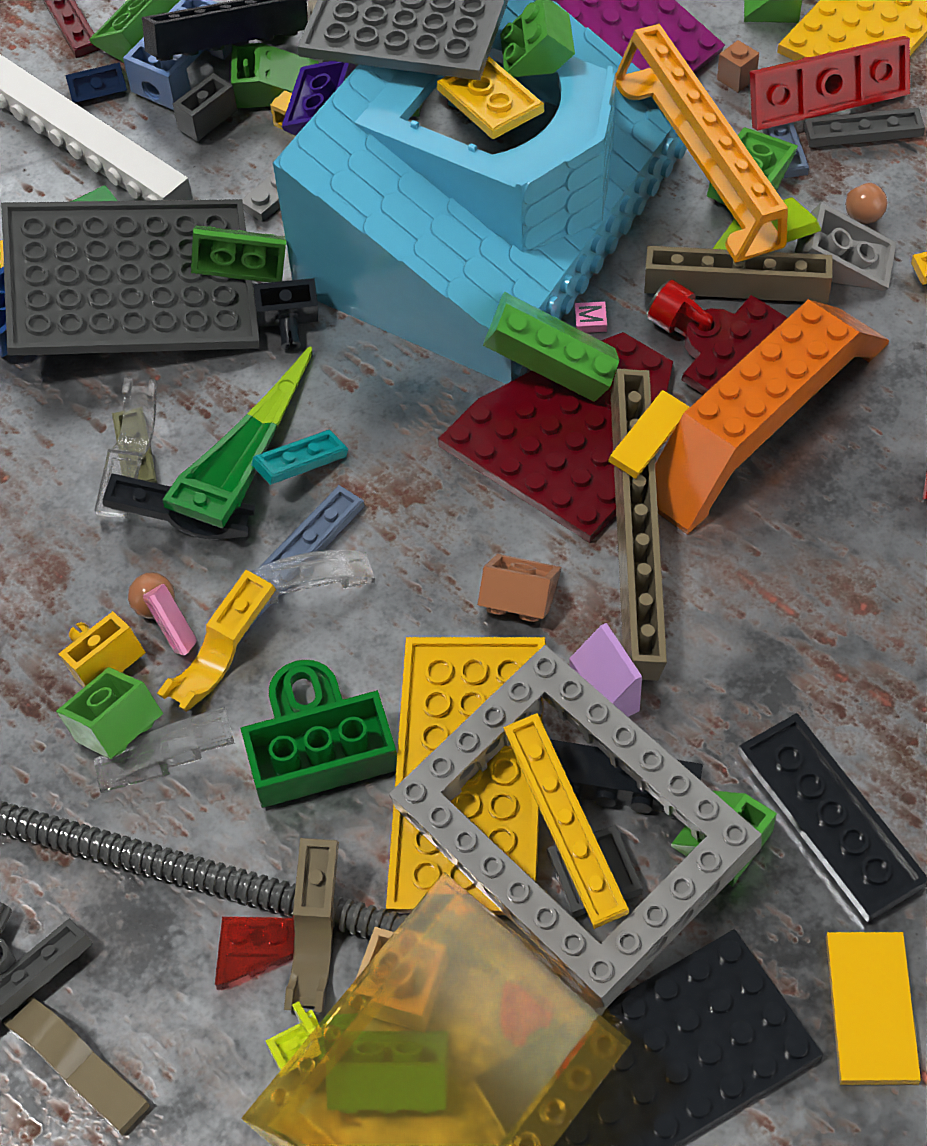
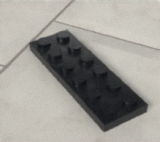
[738,713,927,922]

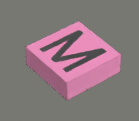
[575,302,607,333]

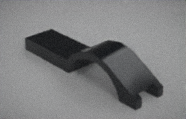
[102,473,255,540]

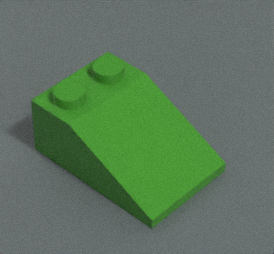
[707,127,798,204]

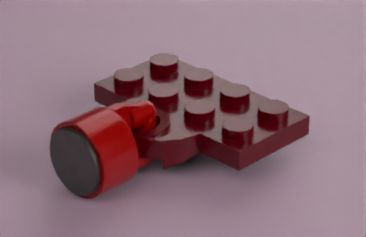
[647,280,788,395]

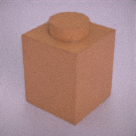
[717,40,759,93]

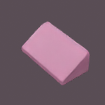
[143,584,197,656]

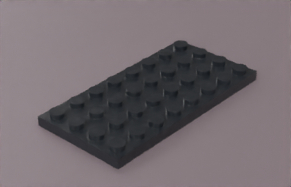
[475,929,823,1146]

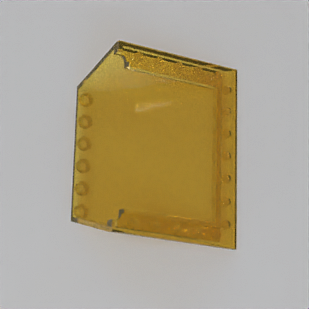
[241,872,631,1146]

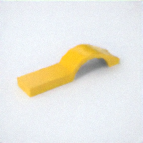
[157,570,276,712]

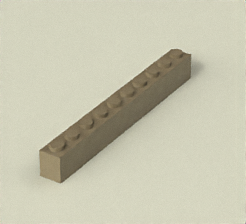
[610,369,667,681]

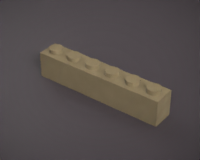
[644,246,832,303]

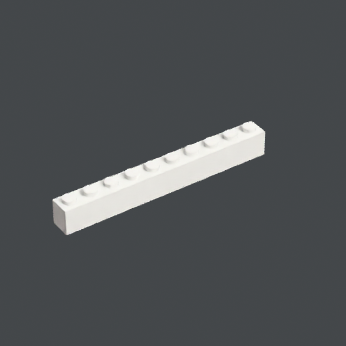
[0,54,193,201]

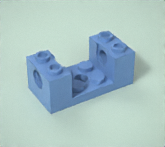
[123,0,232,110]

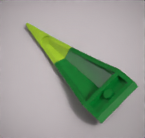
[163,346,313,528]

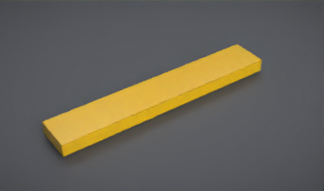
[503,713,629,929]

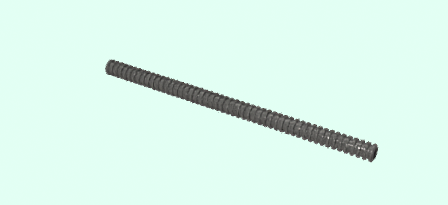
[0,801,511,977]

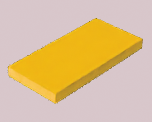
[826,932,921,1085]

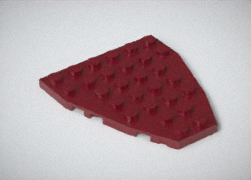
[438,332,673,543]

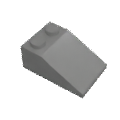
[795,202,896,291]

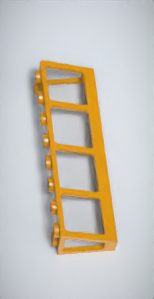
[615,24,788,263]

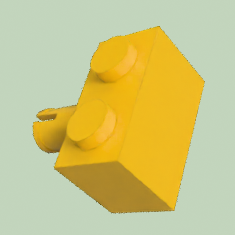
[59,611,146,688]

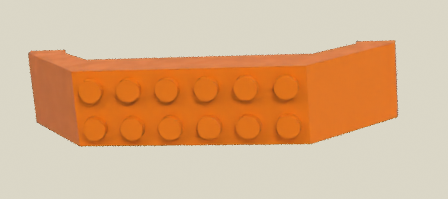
[655,299,889,535]

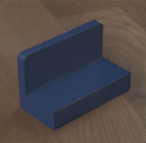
[65,62,127,103]

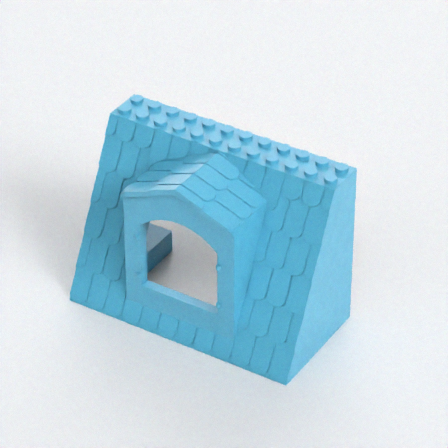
[273,0,687,384]

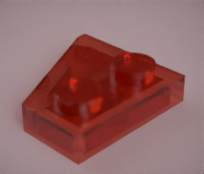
[215,916,295,990]

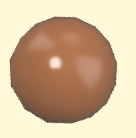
[845,183,888,224]
[128,572,175,619]

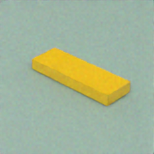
[608,390,690,479]

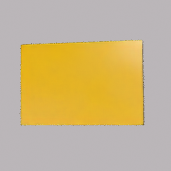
[437,57,544,139]

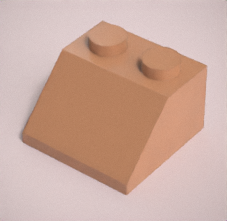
[477,554,562,622]

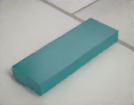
[251,429,348,485]

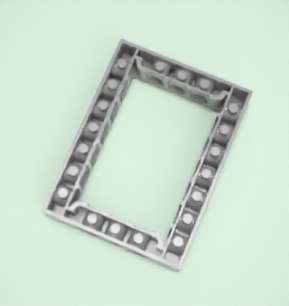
[389,645,762,1010]

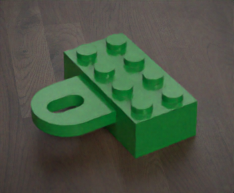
[240,660,397,808]

